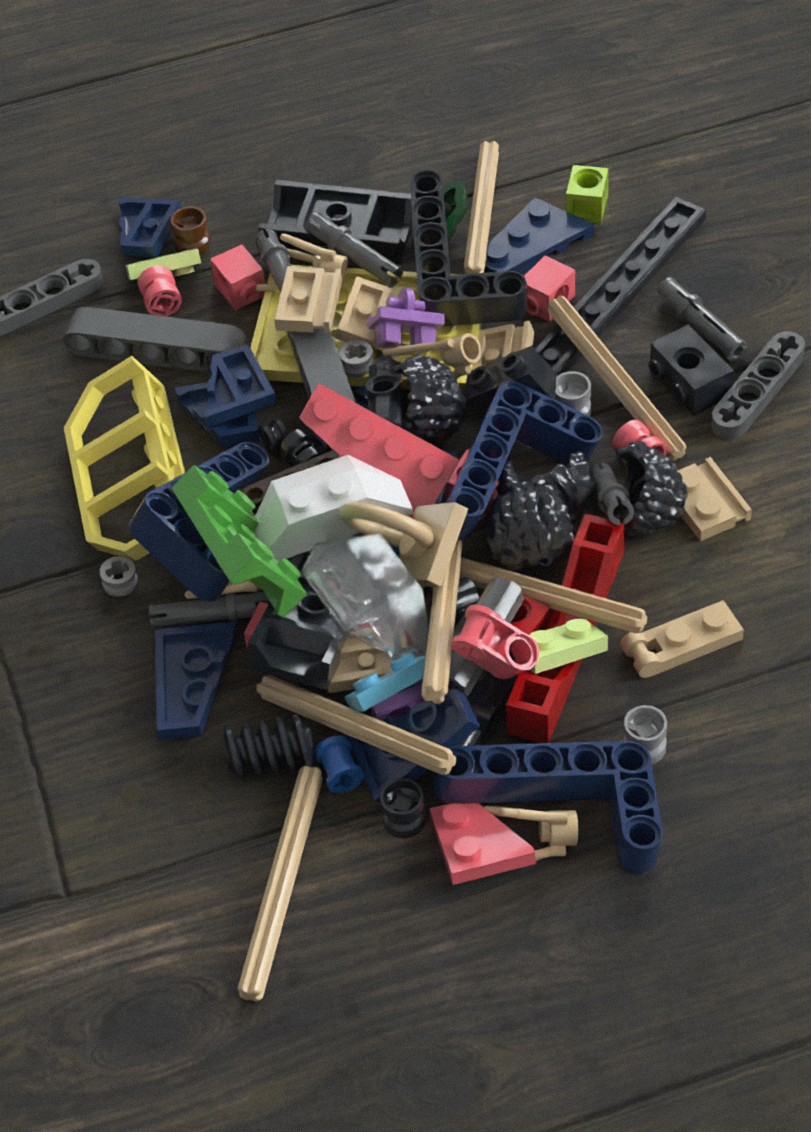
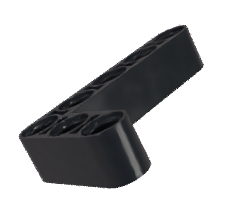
[410,170,528,327]

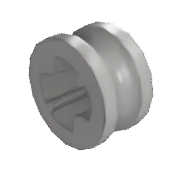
[339,339,374,377]
[100,556,138,597]

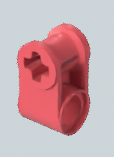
[451,605,539,679]

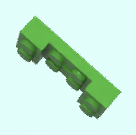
[172,465,307,618]

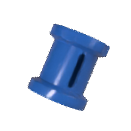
[314,735,365,793]

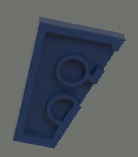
[155,621,239,740]
[347,689,480,803]

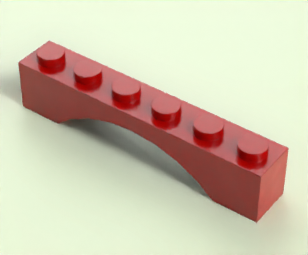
[506,514,624,743]

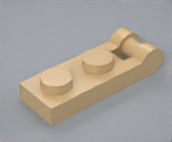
[620,600,744,678]

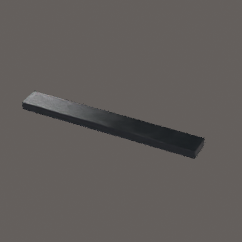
[535,197,706,376]

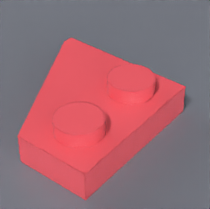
[429,803,536,885]

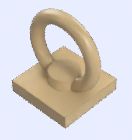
[339,502,468,588]

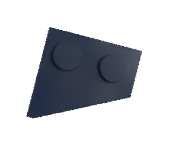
[203,343,277,428]

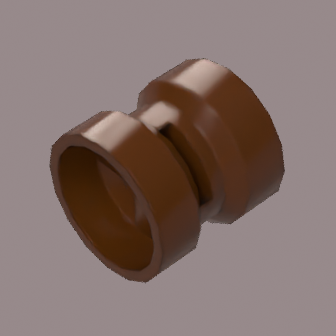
[171,206,210,255]

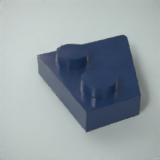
[118,197,183,258]
[175,382,260,447]

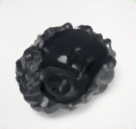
[393,354,467,446]
[616,441,688,539]
[496,451,593,524]
[485,484,574,576]

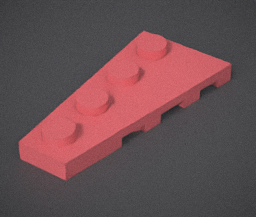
[299,383,459,518]

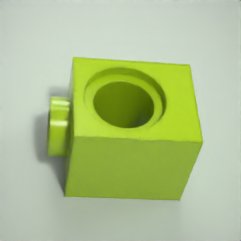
[566,165,608,224]

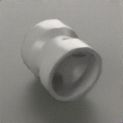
[555,371,591,416]
[624,705,667,764]

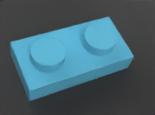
[345,653,426,712]

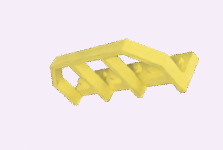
[64,356,185,561]

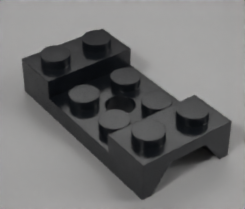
[258,180,412,264]
[246,550,378,690]

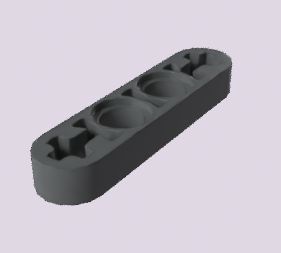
[0,259,103,337]
[711,331,805,440]

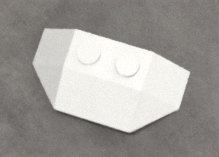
[254,455,414,561]

